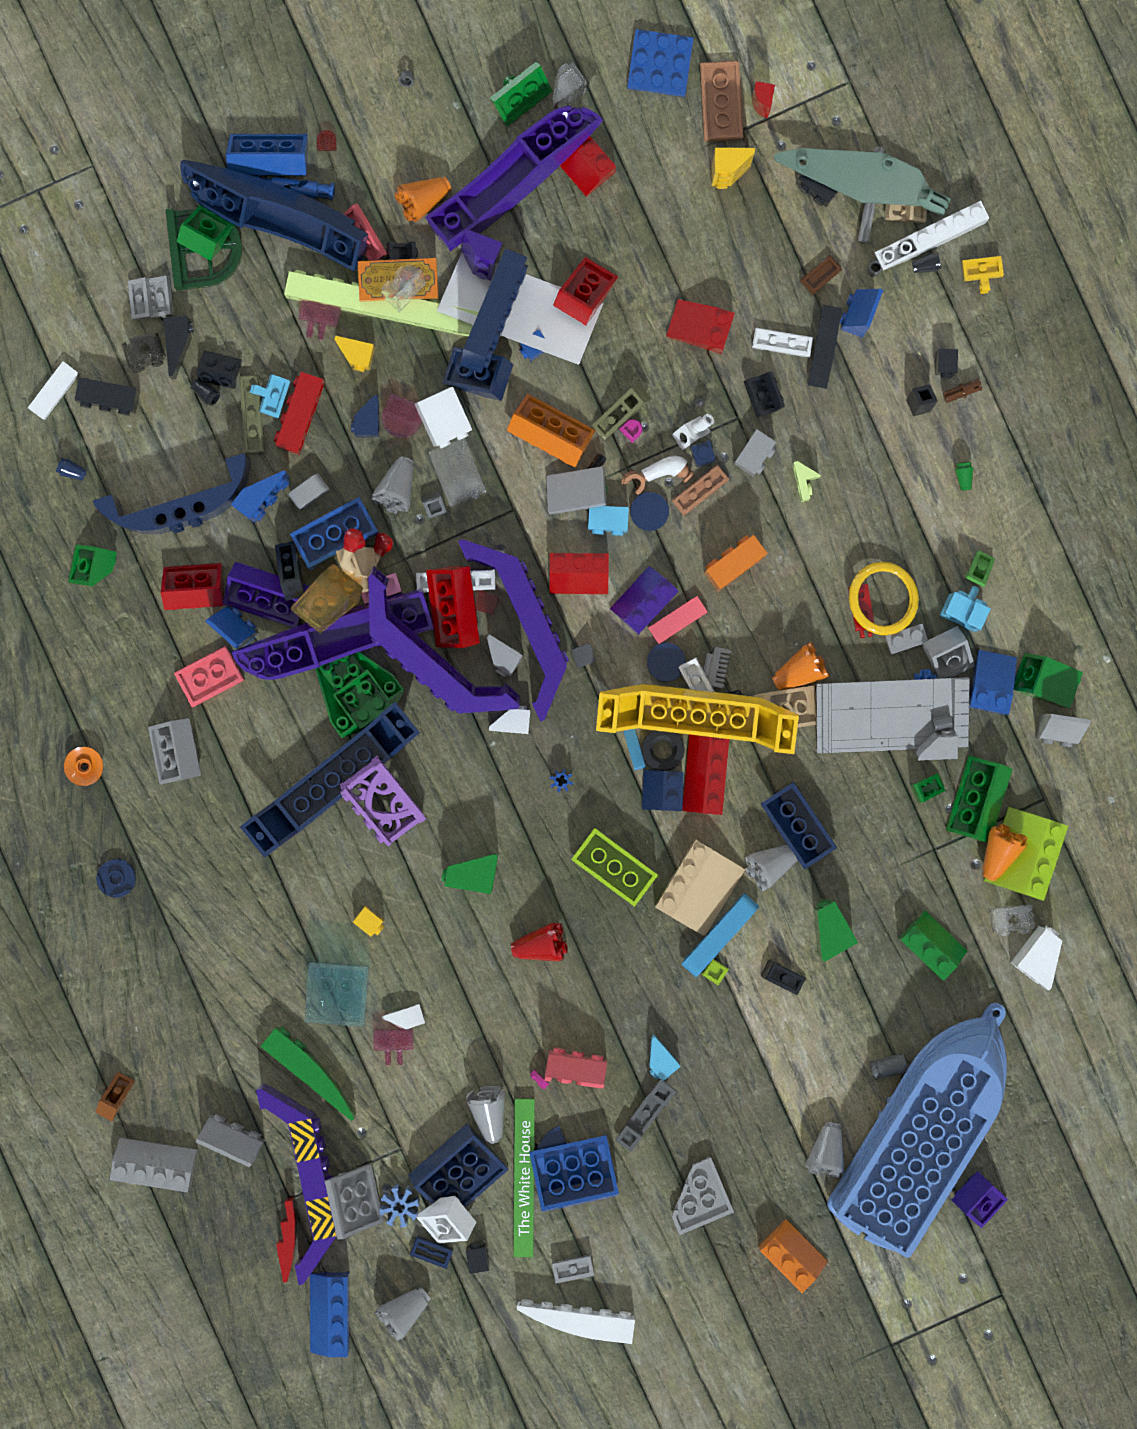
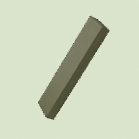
[239,375,265,455]

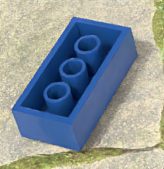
[290,497,379,570]

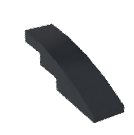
[808,305,842,389]

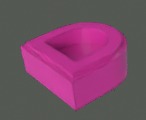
[619,419,642,443]

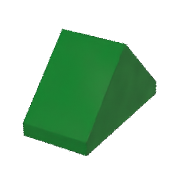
[910,773,946,803]

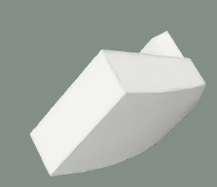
[382,1004,425,1029]

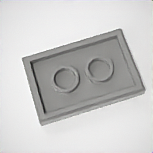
[546,467,607,514]

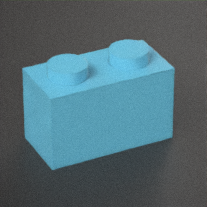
[588,506,629,536]

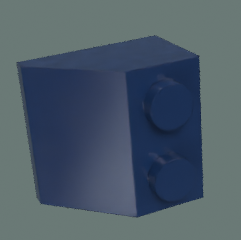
[642,770,684,811]

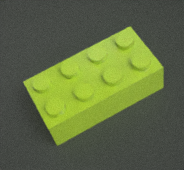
[571,827,658,907]

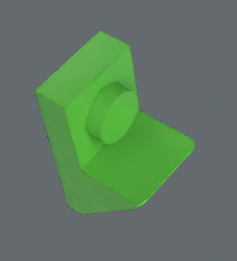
[964,550,995,587]

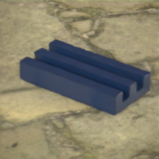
[410,1235,454,1269]

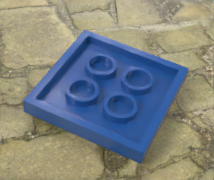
[627,29,694,97]

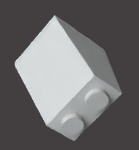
[1011,926,1062,990]

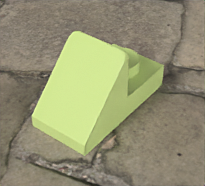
[792,461,821,502]

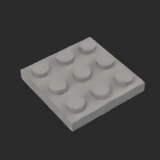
[325,1164,384,1239]

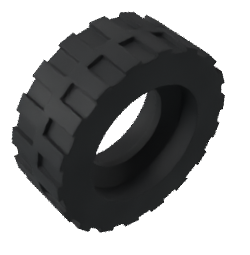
[641,730,685,771]

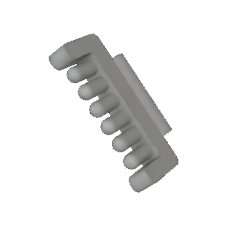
[703,647,731,688]

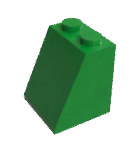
[1014,653,1083,709]
[441,853,499,894]
[814,898,858,962]

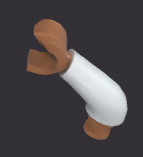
[621,456,694,495]

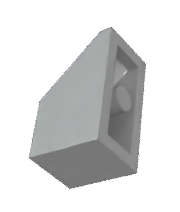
[915,728,958,761]

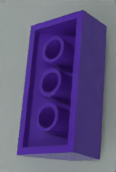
[223,562,310,628]

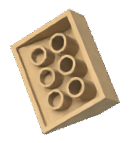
[655,839,745,936]

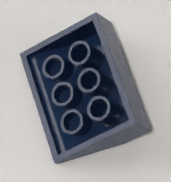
[408,1123,509,1208]

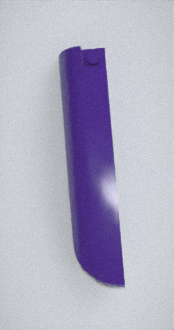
[425,106,603,251]
[231,589,434,680]

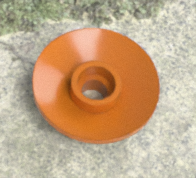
[64,747,103,786]

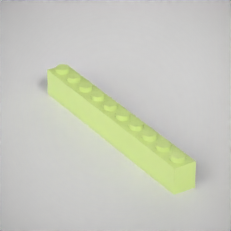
[284,270,479,337]

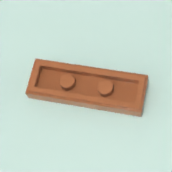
[672,464,730,516]

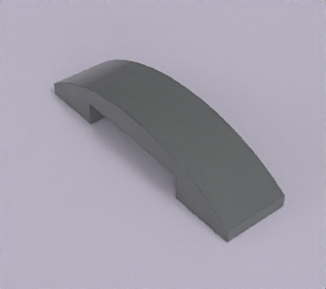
[615,1079,677,1152]

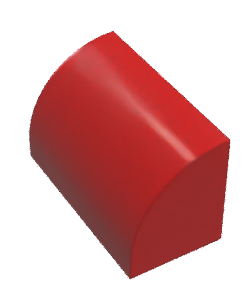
[752,81,775,118]

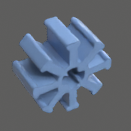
[379,1185,420,1228]

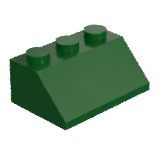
[898,910,967,981]

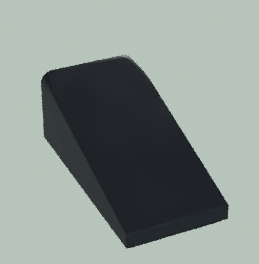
[761,959,806,995]

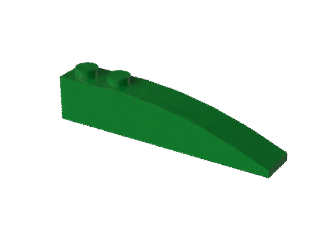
[260,1026,356,1121]

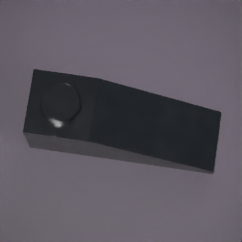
[163,316,194,379]

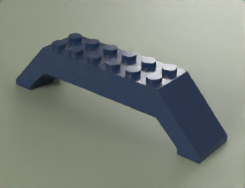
[240,702,420,858]

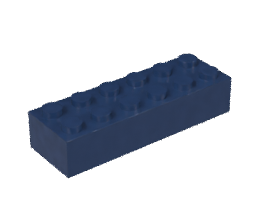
[460,248,528,374]

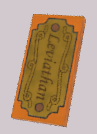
[358,258,438,302]

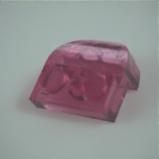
[382,394,422,438]

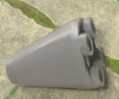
[371,456,413,514]
[745,844,798,892]
[805,1122,845,1179]
[374,1287,431,1341]

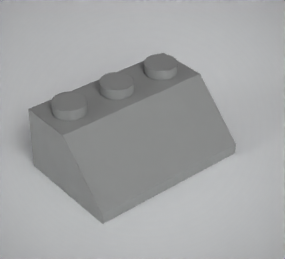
[148,718,201,785]
[196,1114,265,1167]

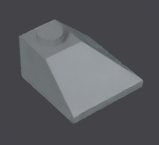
[487,634,523,677]

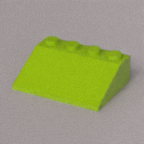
[984,807,1068,901]

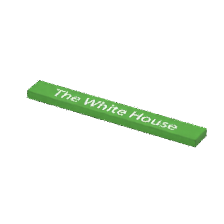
[513,1098,535,1257]

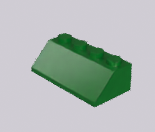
[946,756,1013,843]

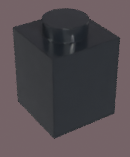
[935,349,958,379]
[906,384,938,417]
[466,1242,490,1274]

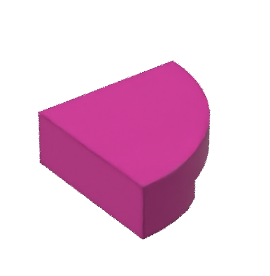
[530,1069,549,1089]

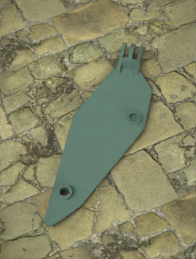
[774,148,951,217]

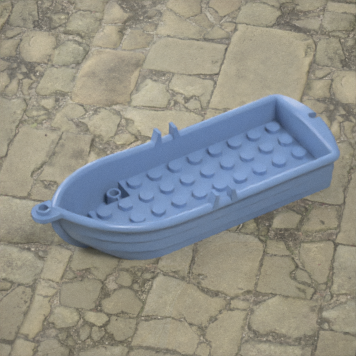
[827,1003,1007,1258]

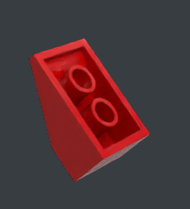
[553,257,618,325]
[666,299,735,354]

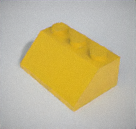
[712,148,755,189]

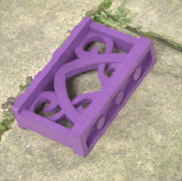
[340,756,426,846]

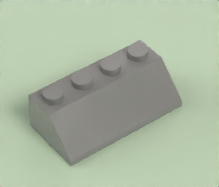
[110,1137,198,1192]

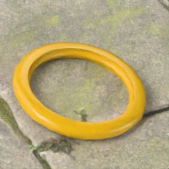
[849,561,919,635]

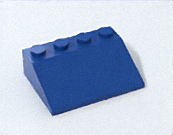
[529,1135,619,1212]

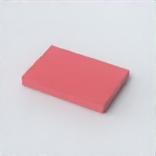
[174,646,244,708]

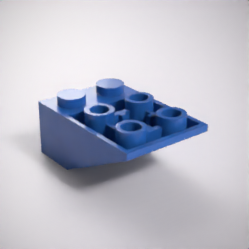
[231,470,290,523]

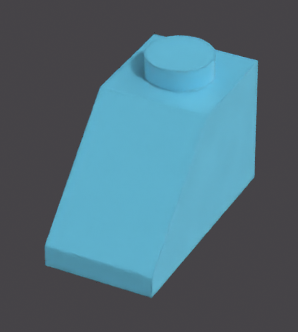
[649,1035,681,1081]

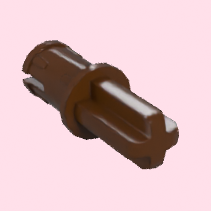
[943,378,982,403]

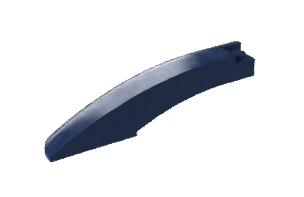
[180,160,369,271]

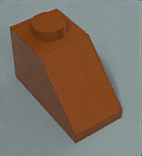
[95,1072,135,1122]

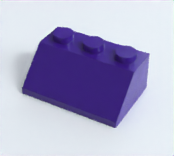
[610,566,678,635]

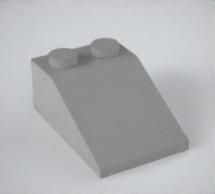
[1036,714,1091,747]

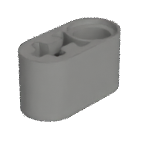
[288,473,330,511]

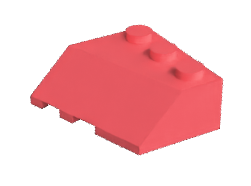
[544,1048,607,1088]

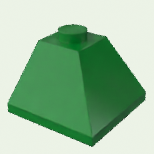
[68,544,117,587]

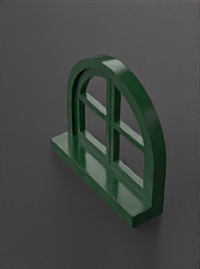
[165,209,243,291]

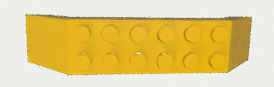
[596,684,799,754]

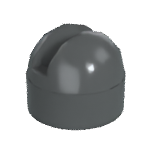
[398,70,415,87]

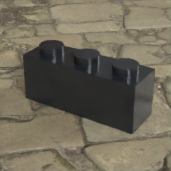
[75,377,140,416]
[275,541,305,601]

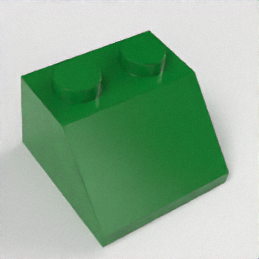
[177,205,234,261]

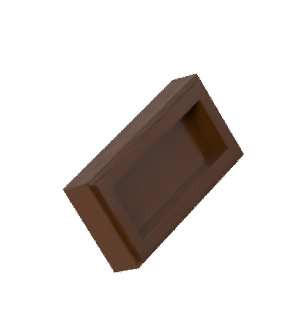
[800,255,842,296]

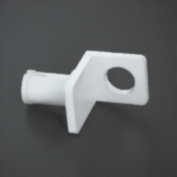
[672,414,714,450]

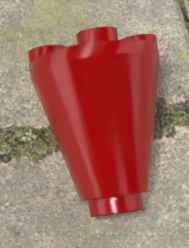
[511,922,568,962]

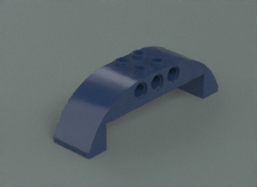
[93,453,251,535]

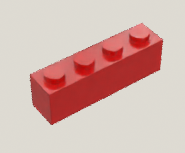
[274,372,325,456]

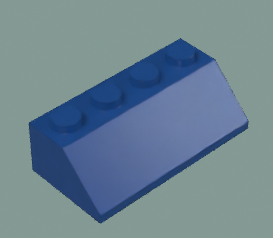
[226,134,308,176]
[310,1272,350,1357]

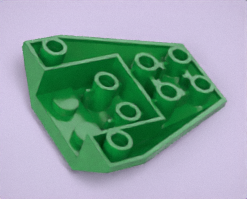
[315,652,405,738]

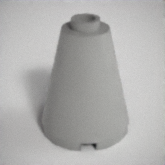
[466,1086,505,1144]

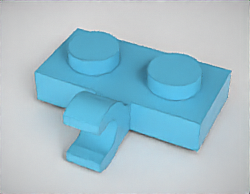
[250,374,290,418]

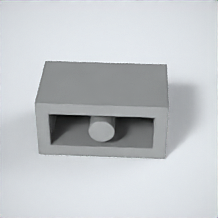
[734,430,776,477]

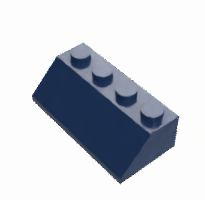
[761,781,837,870]

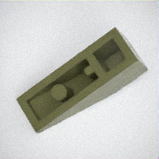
[592,384,652,440]

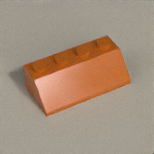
[506,393,596,467]

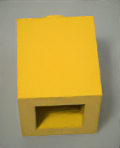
[353,906,385,937]

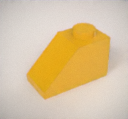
[335,336,375,372]

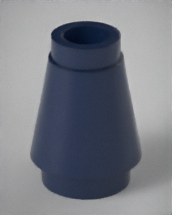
[56,458,87,481]

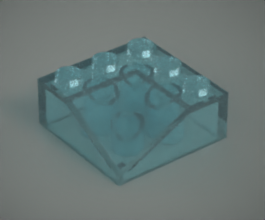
[304,961,370,1027]

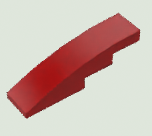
[276,1197,297,1283]

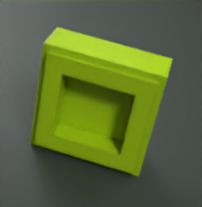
[702,959,729,985]

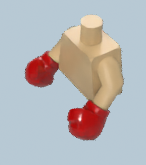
[336,528,393,593]

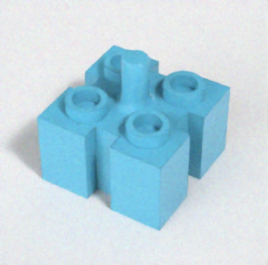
[939,586,991,632]

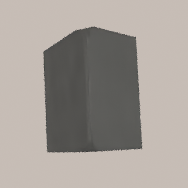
[421,490,447,519]
[572,643,596,668]

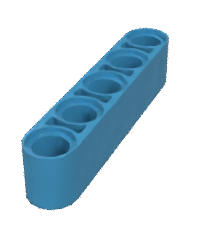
[681,893,760,977]

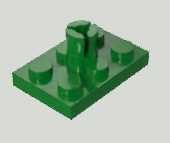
[490,62,553,127]

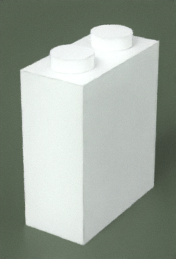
[415,387,472,448]

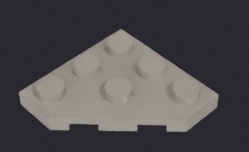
[672,1156,734,1235]

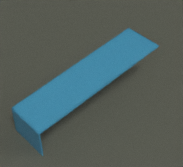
[623,729,646,771]

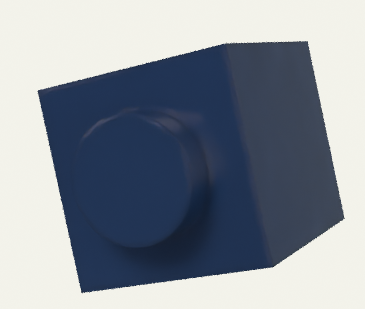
[690,441,716,468]

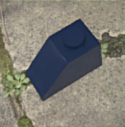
[351,395,380,438]

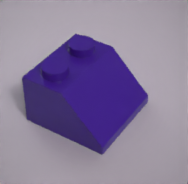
[462,229,502,281]
[951,1171,1008,1228]

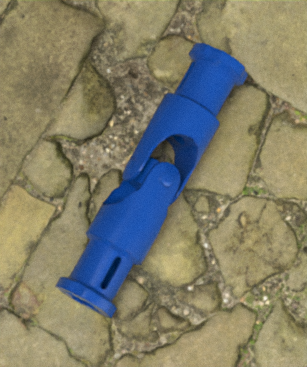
[256,176,335,201]

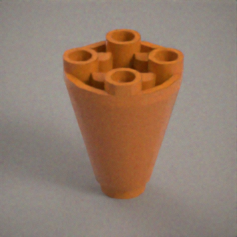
[394,177,451,222]
[772,642,829,691]
[982,824,1028,881]

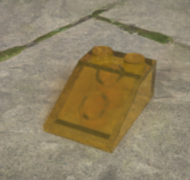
[291,564,363,634]

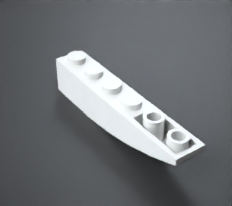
[875,201,989,270]
[517,1299,635,1344]

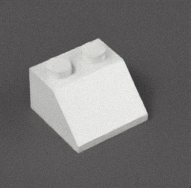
[416,1196,476,1243]

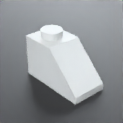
[489,706,530,734]

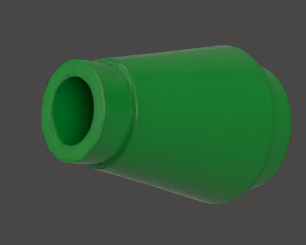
[954,462,974,491]

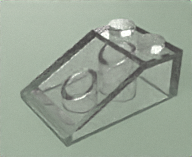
[381,264,426,313]
[429,438,486,507]

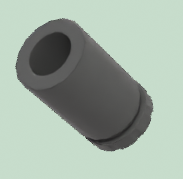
[870,1053,907,1080]

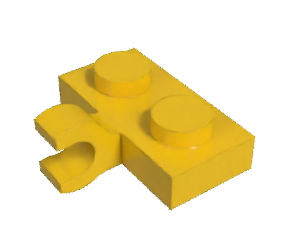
[961,256,1004,294]

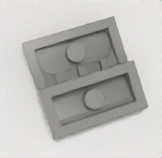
[128,275,174,320]

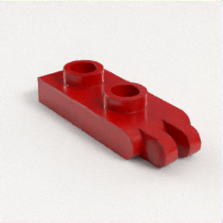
[848,584,874,639]

